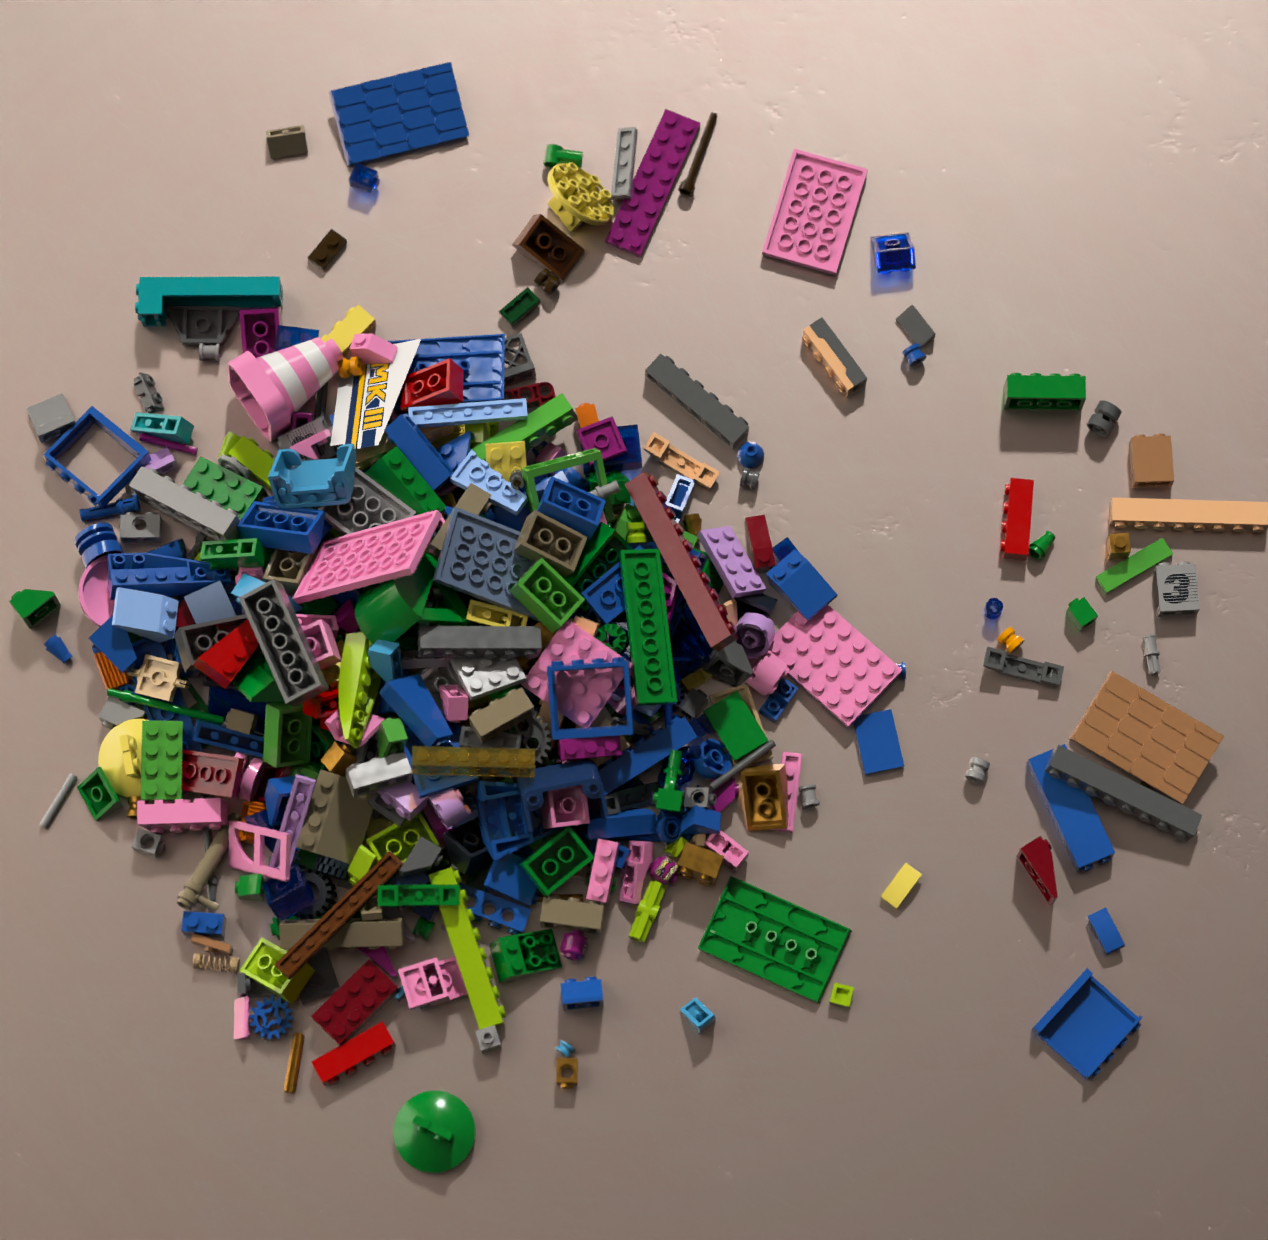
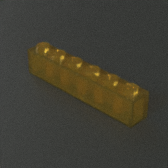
[412,746,535,777]

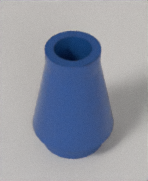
[44,634,73,664]

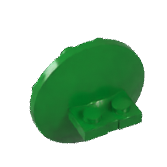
[393,1091,476,1173]

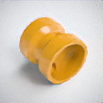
[338,356,364,378]
[997,626,1025,654]

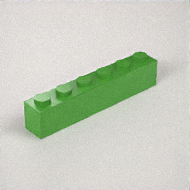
[471,393,578,461]

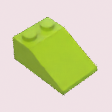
[239,938,315,1004]

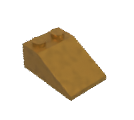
[741,764,788,831]

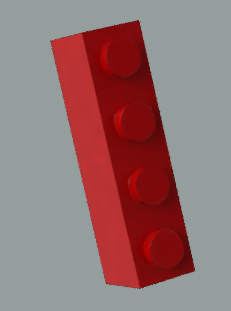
[1000,478,1034,560]
[311,1021,395,1086]

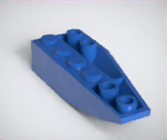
[107,553,231,600]

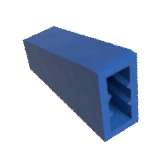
[379,674,453,749]
[573,809,658,840]

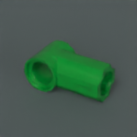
[543,144,583,168]

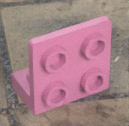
[325,708,385,747]

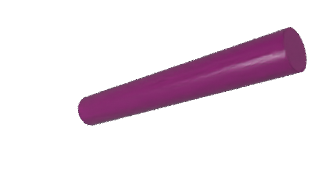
[139,433,198,455]

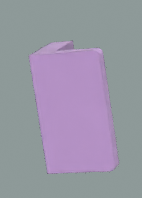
[136,447,177,476]

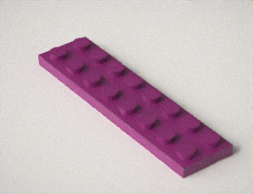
[605,109,701,257]

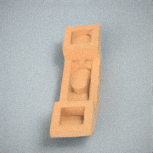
[643,432,720,489]

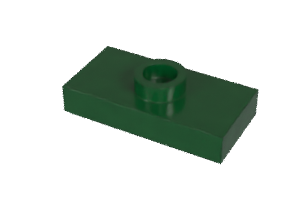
[499,287,541,327]

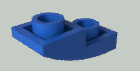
[759,678,799,723]
[1088,907,1125,955]

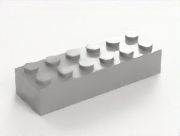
[129,466,241,541]

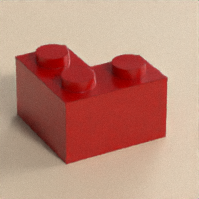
[303,686,339,731]

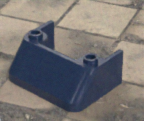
[517,759,609,832]

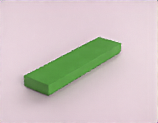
[1096,538,1173,594]

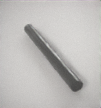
[709,740,776,791]

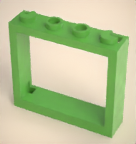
[521,448,614,524]

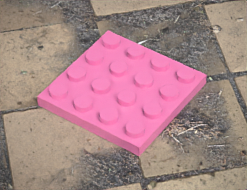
[521,619,633,728]

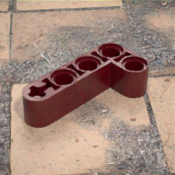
[504,382,556,409]

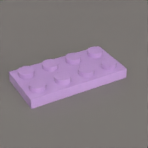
[697,526,766,598]

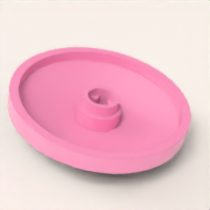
[78,553,122,627]

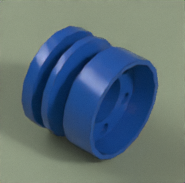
[74,523,124,568]

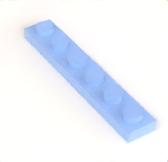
[408,398,528,428]

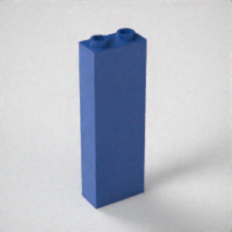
[1027,744,1115,872]

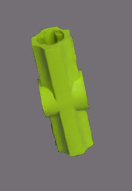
[629,880,667,943]

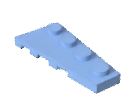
[450,450,528,516]

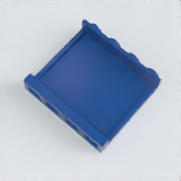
[1031,968,1142,1080]

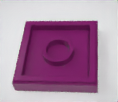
[576,416,627,467]

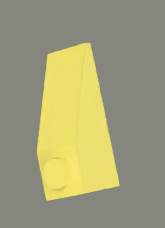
[466,600,528,626]

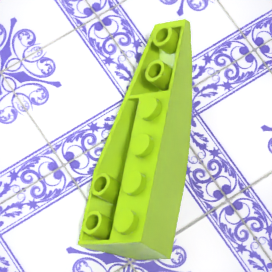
[338,632,382,748]

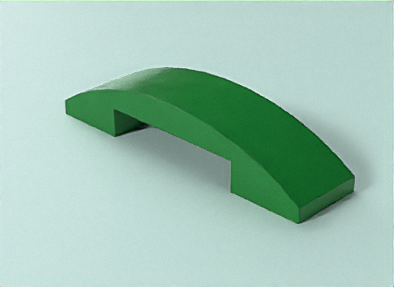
[378,884,460,906]

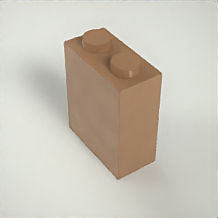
[1129,433,1174,488]

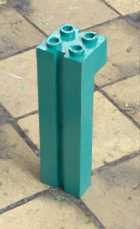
[135,276,283,327]

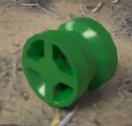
[412,916,436,941]

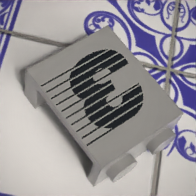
[278,416,337,461]
[1154,561,1200,617]

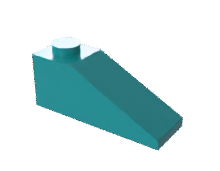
[130,412,194,444]

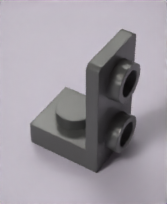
[237,973,275,998]

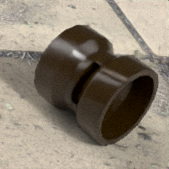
[534,268,561,295]

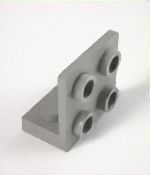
[27,394,75,443]

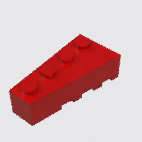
[193,619,259,689]

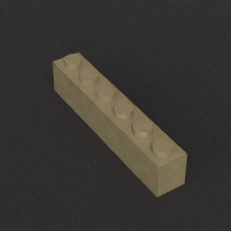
[279,917,404,951]

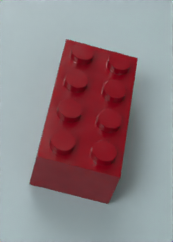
[311,959,398,1046]

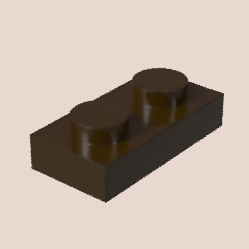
[308,229,347,271]

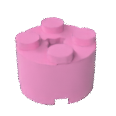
[744,650,790,696]

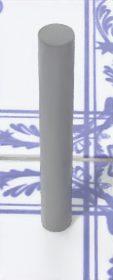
[39,773,77,829]

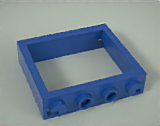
[43,406,151,509]
[547,657,634,740]

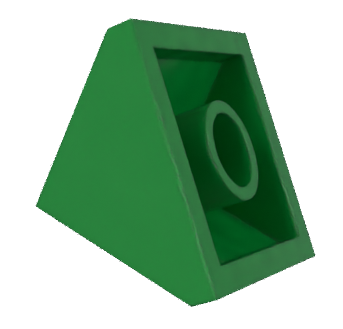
[77,767,123,821]

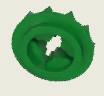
[595,624,627,654]

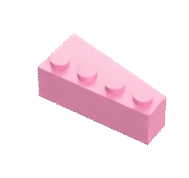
[137,798,228,834]

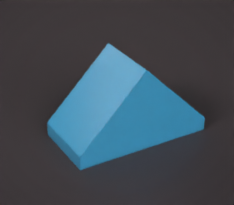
[680,997,716,1034]

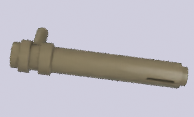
[177,813,241,912]

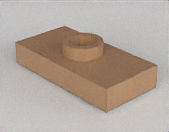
[190,933,233,956]

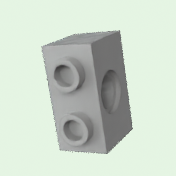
[120,512,162,543]

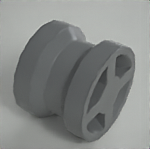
[740,467,760,490]

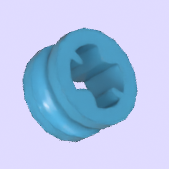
[555,1040,576,1058]

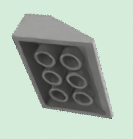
[318,467,416,536]

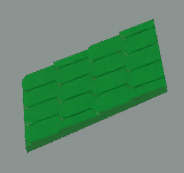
[698,876,852,1004]

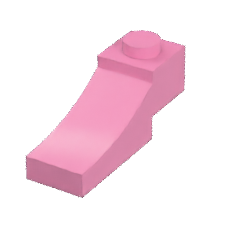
[619,840,655,904]

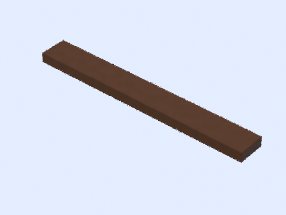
[274,851,404,980]

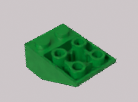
[489,929,562,983]

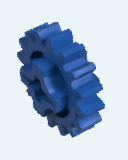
[249,995,294,1041]

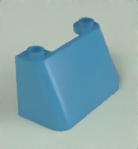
[268,444,356,508]

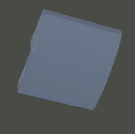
[184,580,237,624]

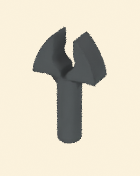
[186,532,208,560]

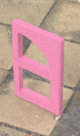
[228,820,291,882]

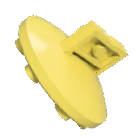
[547,162,614,232]
[98,719,150,798]

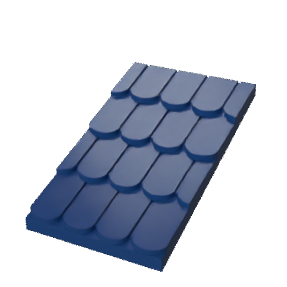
[329,62,469,166]
[388,334,505,410]

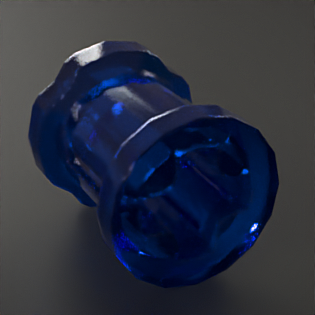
[984,598,1003,620]

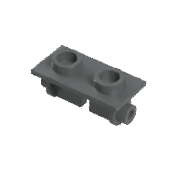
[133,372,164,414]

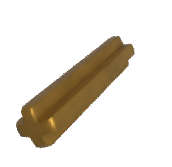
[284,1033,305,1093]

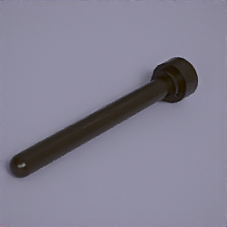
[678,112,717,196]

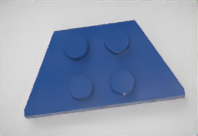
[434,431,474,491]

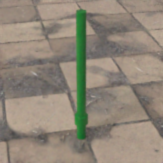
[107,688,225,725]

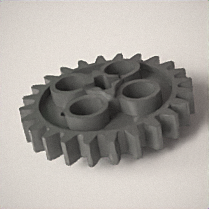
[490,711,552,772]

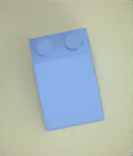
[112,587,179,643]

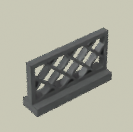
[504,333,536,387]

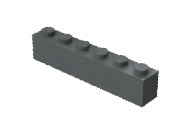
[645,353,749,449]
[417,626,542,659]

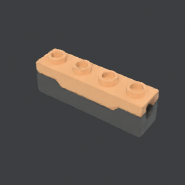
[802,317,867,396]

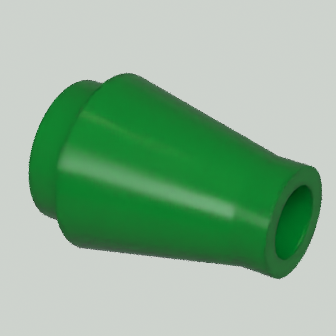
[1029,531,1055,560]

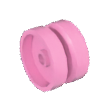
[234,752,266,801]

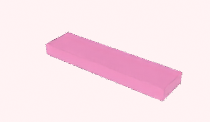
[773,752,802,833]

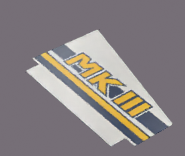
[330,339,421,449]

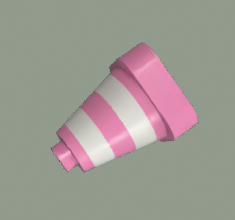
[227,337,343,442]

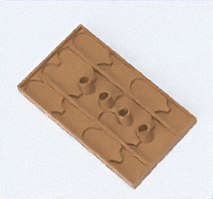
[1069,671,1224,804]

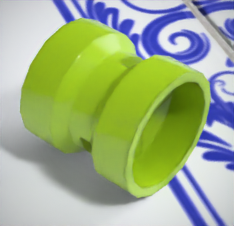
[626,522,647,543]

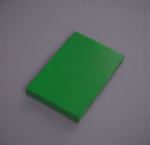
[703,691,769,762]

